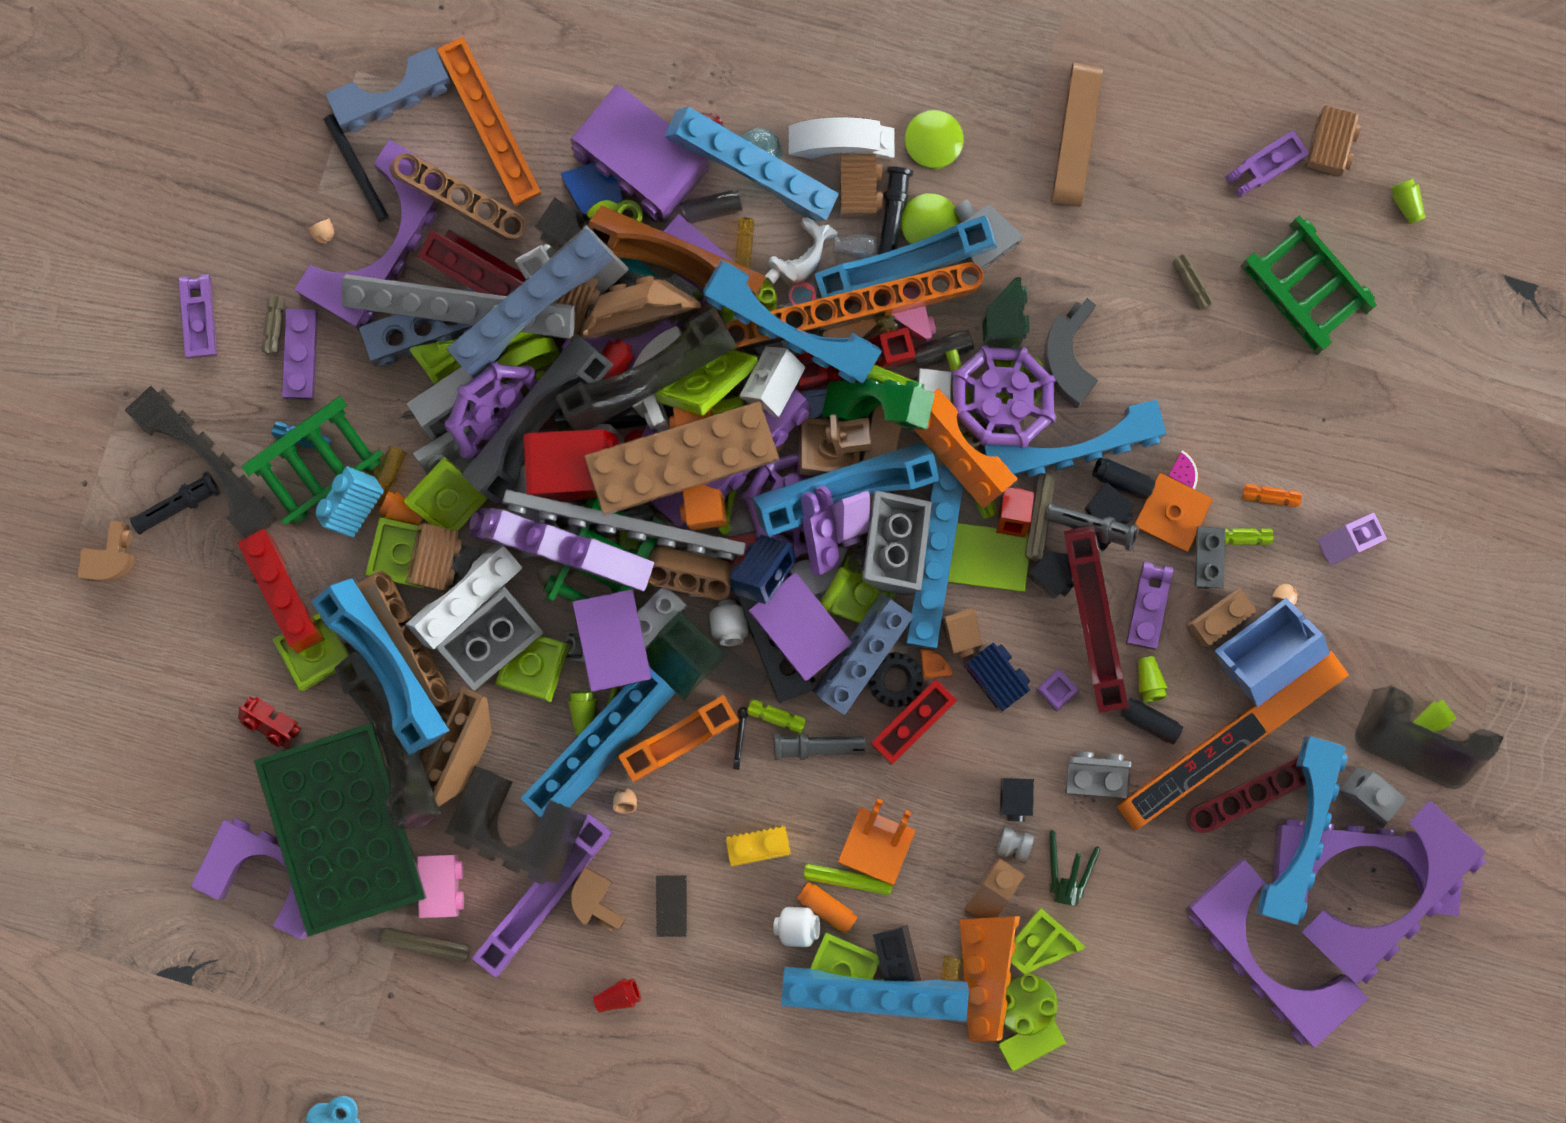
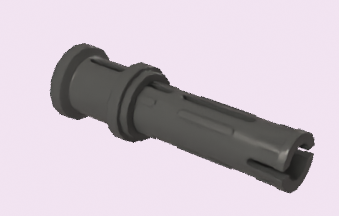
[1046,503,1139,551]
[774,733,866,760]

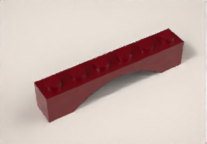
[1063,525,1129,713]

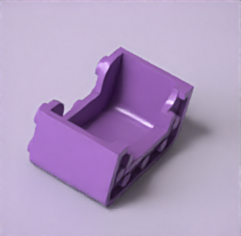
[570,84,709,224]

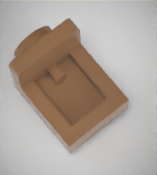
[826,414,872,454]

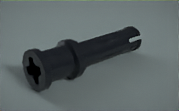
[878,166,914,255]
[130,471,221,535]

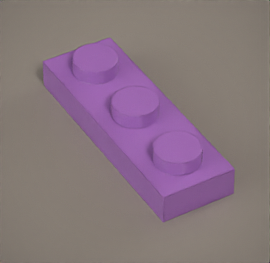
[282,309,318,400]

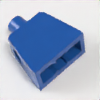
[561,162,623,221]

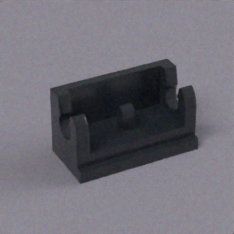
[873,925,921,981]

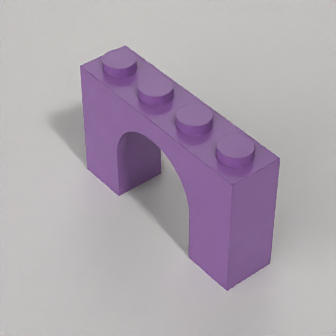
[191,817,307,939]

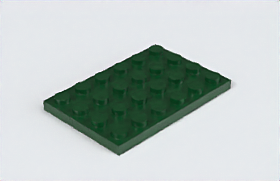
[254,723,427,937]

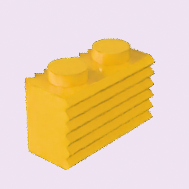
[726,825,791,866]

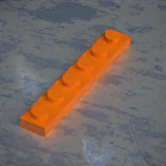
[437,36,542,207]

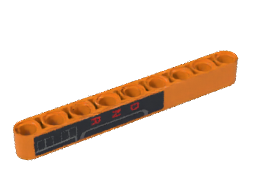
[722,262,984,352]
[1116,650,1349,831]

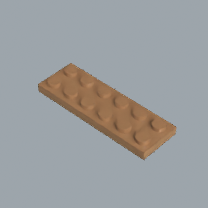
[584,401,779,516]

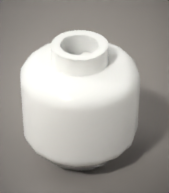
[709,600,750,646]
[773,907,820,947]

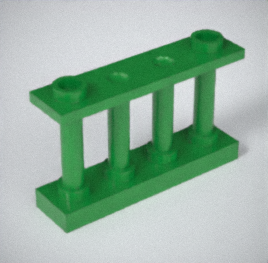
[1240,215,1377,355]
[241,395,383,525]
[543,497,665,603]

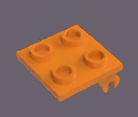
[837,798,916,886]

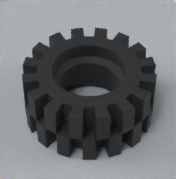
[868,652,923,707]

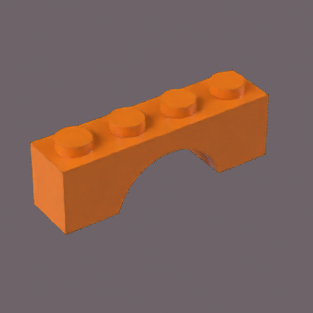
[914,388,1017,509]
[669,407,727,531]
[618,695,739,783]

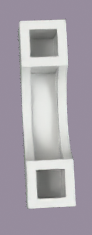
[405,544,522,649]

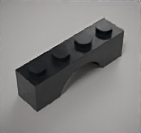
[1027,482,1135,599]

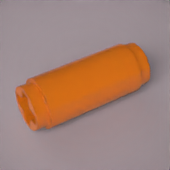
[796,881,857,934]

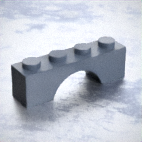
[326,46,452,133]

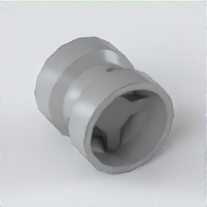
[996,826,1034,864]

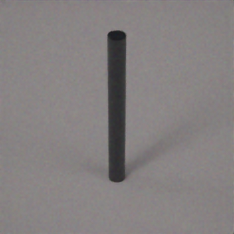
[323,114,389,222]

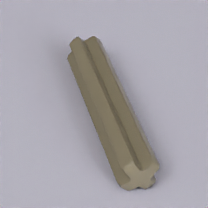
[1025,474,1055,561]
[380,928,470,962]

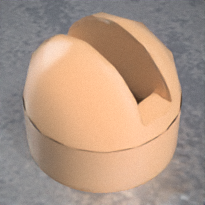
[308,219,335,244]
[1271,584,1298,605]
[613,788,637,814]

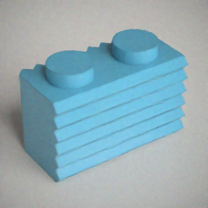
[315,466,383,538]

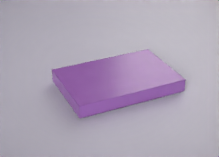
[748,572,852,681]
[572,589,651,692]

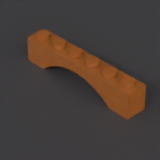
[588,205,766,310]

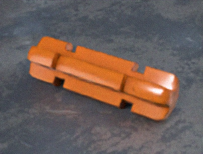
[1242,484,1302,508]

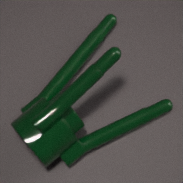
[1050,830,1100,906]

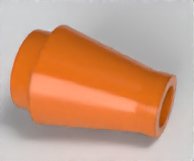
[379,491,423,526]

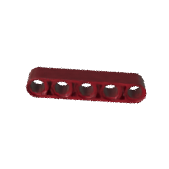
[1186,755,1306,833]

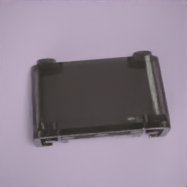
[1355,686,1503,789]

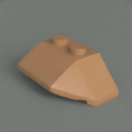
[580,276,701,339]
[410,686,492,809]

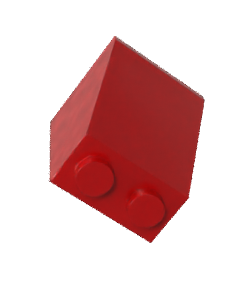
[524,429,620,502]

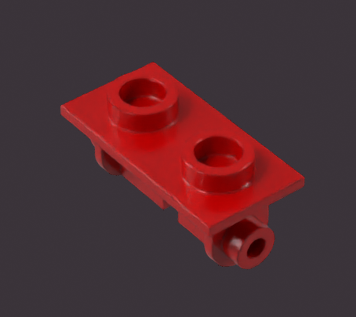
[238,696,301,750]

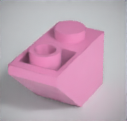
[884,287,936,344]

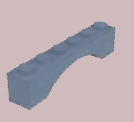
[447,228,613,378]

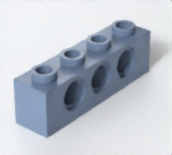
[359,288,474,367]
[812,592,914,715]

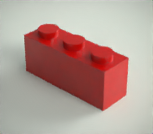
[870,679,957,765]

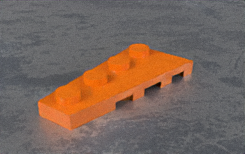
[959,916,1020,1042]

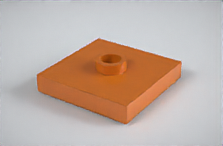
[1134,473,1213,553]

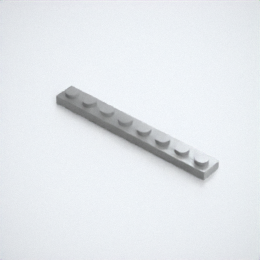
[342,274,575,338]
[502,490,746,561]

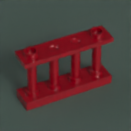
[417,229,526,296]

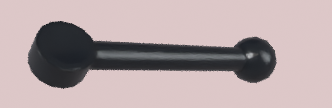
[733,707,749,770]

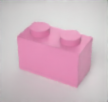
[417,855,464,918]

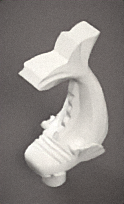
[765,217,838,287]

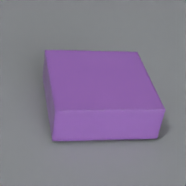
[1036,669,1079,711]

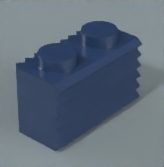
[730,534,796,604]
[963,642,1030,713]

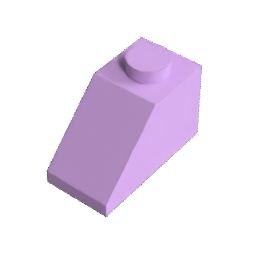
[831,491,870,548]
[1318,513,1387,566]

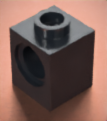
[1000,778,1034,822]

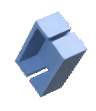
[1214,598,1330,707]

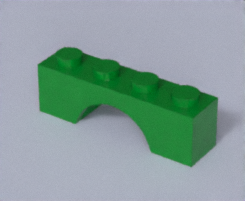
[821,378,935,429]

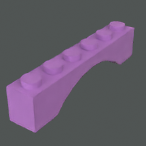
[472,813,613,978]

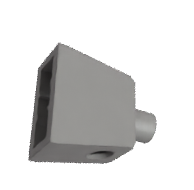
[954,199,1023,270]
[1339,767,1407,828]

